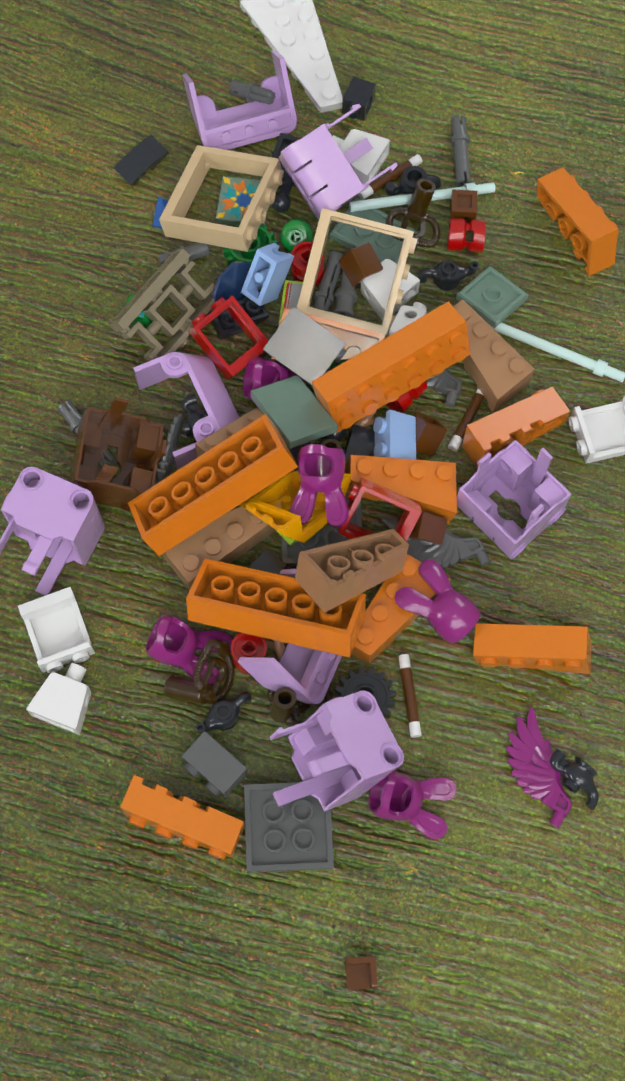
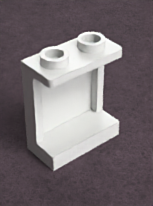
[568,395,625,464]
[18,587,95,673]

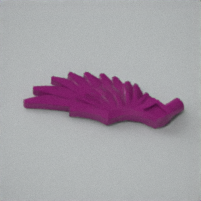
[505,708,572,829]

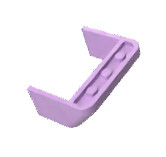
[182,50,297,150]
[133,352,240,470]
[238,569,342,704]

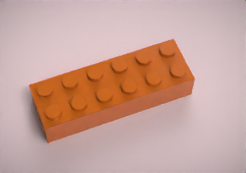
[311,301,471,433]
[128,413,298,556]
[186,558,366,657]

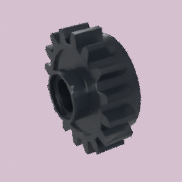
[335,666,396,719]

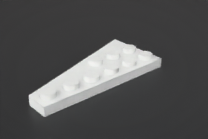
[240,0,343,113]

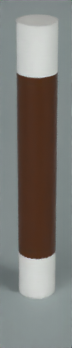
[359,154,423,200]
[448,389,485,452]
[398,654,422,738]

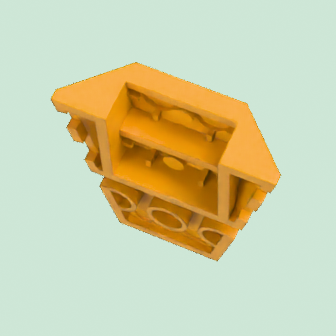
[239,470,352,543]

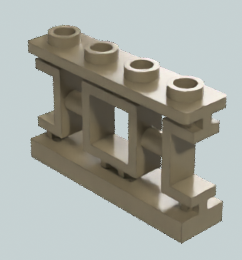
[108,249,215,361]

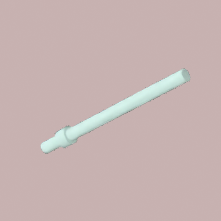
[349,182,495,212]
[491,322,625,383]

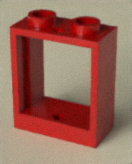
[188,296,268,380]
[338,477,422,542]

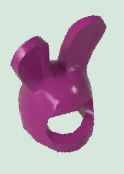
[243,357,306,401]
[290,444,349,527]
[395,559,481,644]
[145,614,232,686]
[369,771,456,840]

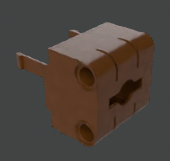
[69,397,168,512]

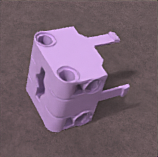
[278,104,397,221]
[457,440,571,560]
[0,467,105,596]
[270,691,404,811]

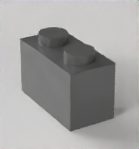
[181,731,248,799]

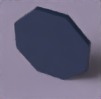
[212,261,250,302]

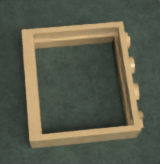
[159,145,284,252]
[297,208,417,335]

